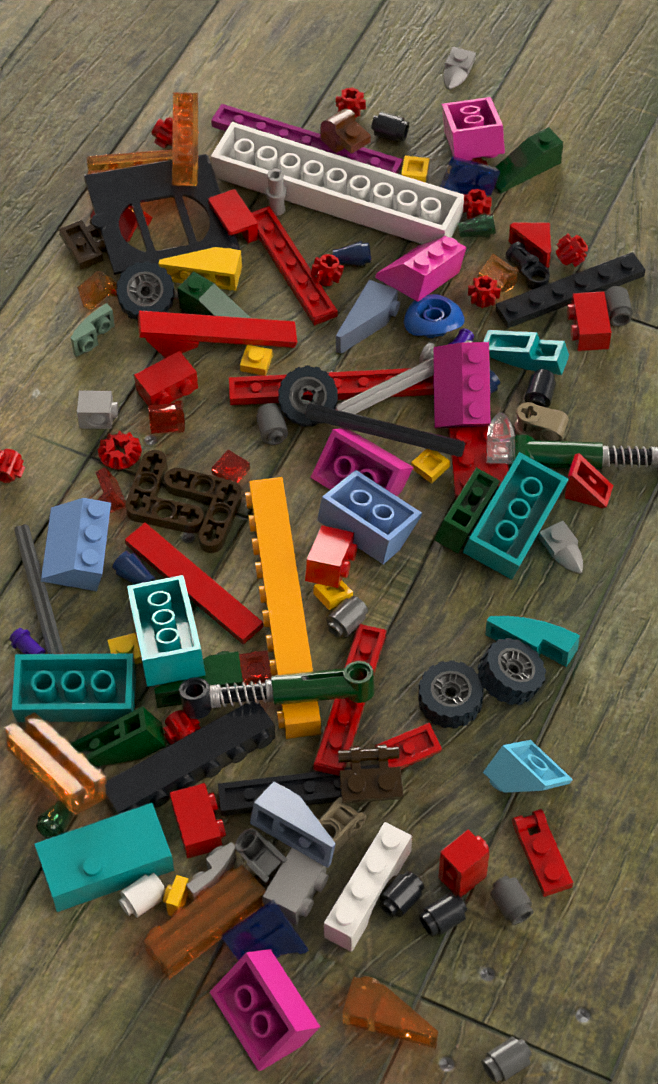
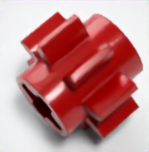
[336,88,366,118]
[151,117,182,149]
[463,189,492,221]
[556,234,588,267]
[310,254,344,286]
[468,275,501,308]
[0,449,25,483]
[163,710,201,745]

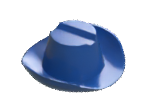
[404,294,464,339]

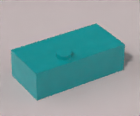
[463,452,568,580]
[127,575,205,687]
[12,653,136,722]
[35,803,174,912]

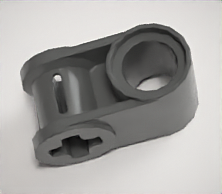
[235,828,288,882]

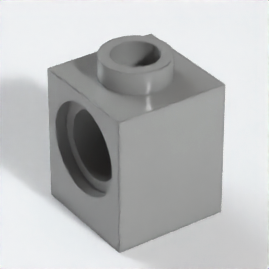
[77,391,118,429]

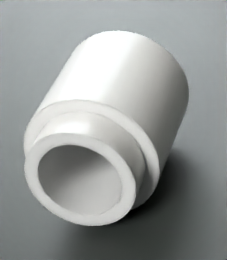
[118,873,166,918]

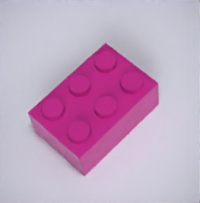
[442,97,505,162]

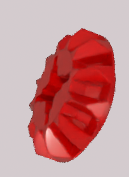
[98,430,142,469]

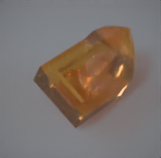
[477,254,518,292]
[77,271,117,310]

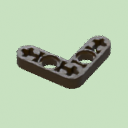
[125,450,204,533]
[164,468,242,553]

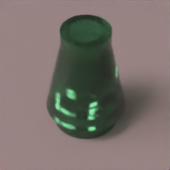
[458,212,496,238]
[36,794,77,839]

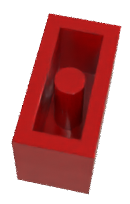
[567,292,612,351]
[134,351,198,412]
[305,525,358,588]
[170,783,226,859]
[438,829,490,897]

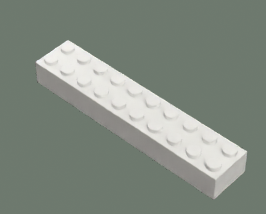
[211,122,464,244]

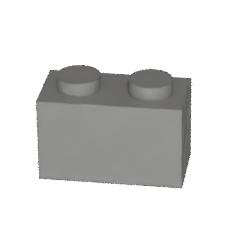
[263,848,329,925]

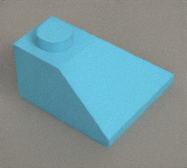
[483,740,573,793]

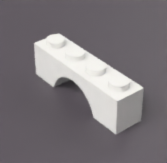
[324,822,412,952]

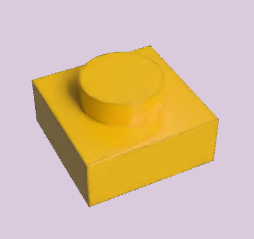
[401,156,430,183]
[240,345,273,376]
[411,449,450,484]
[313,580,353,610]
[107,633,142,664]
[163,875,189,918]

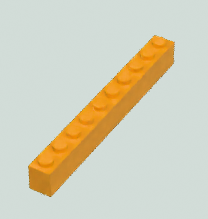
[245,477,321,739]

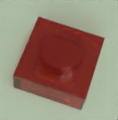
[211,450,250,483]
[239,650,272,685]

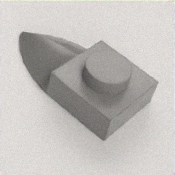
[444,47,476,89]
[539,521,583,574]

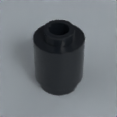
[371,112,410,142]
[524,369,556,408]
[379,871,425,917]
[419,893,467,937]

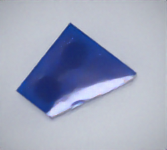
[441,156,500,196]
[222,899,309,961]

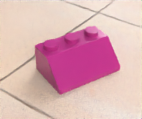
[375,236,466,301]
[433,342,491,428]
[310,428,414,497]
[210,949,320,1071]

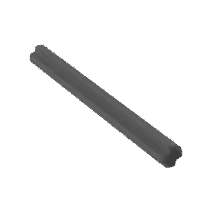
[14,524,64,654]

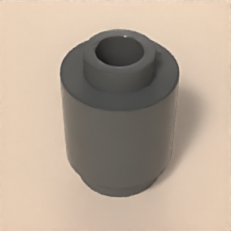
[604,286,633,326]
[256,403,288,445]
[326,596,368,638]
[490,876,534,925]
[481,1037,532,1083]

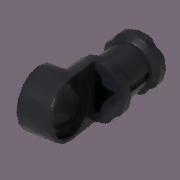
[505,241,550,290]

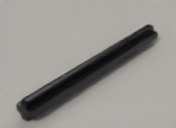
[305,403,465,457]

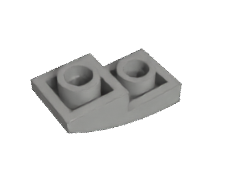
[186,842,237,906]

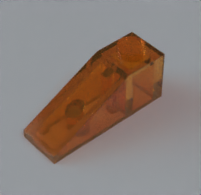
[343,976,439,1049]

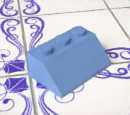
[317,470,422,564]
[41,498,111,591]

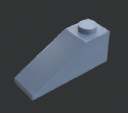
[336,280,400,354]
[250,782,336,868]

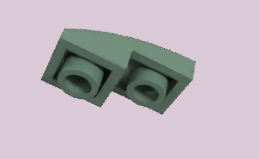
[71,303,115,357]

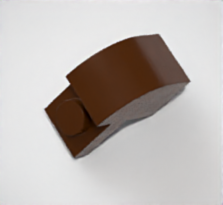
[320,109,371,154]

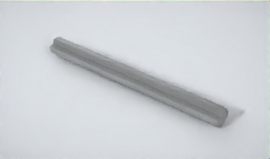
[335,340,472,414]

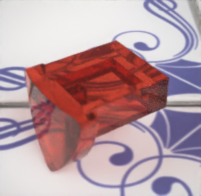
[148,400,185,434]
[95,467,126,513]

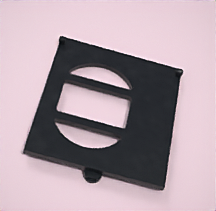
[84,154,240,275]

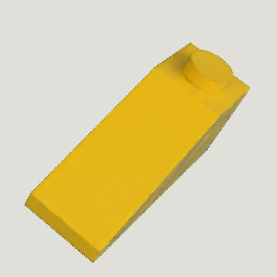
[158,247,242,291]

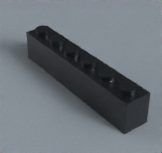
[100,701,275,816]

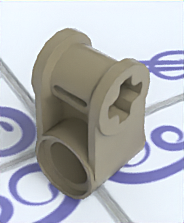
[514,402,569,441]
[319,797,367,855]

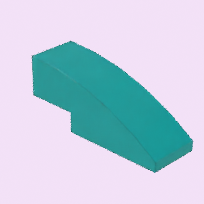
[483,330,569,375]
[485,616,580,667]

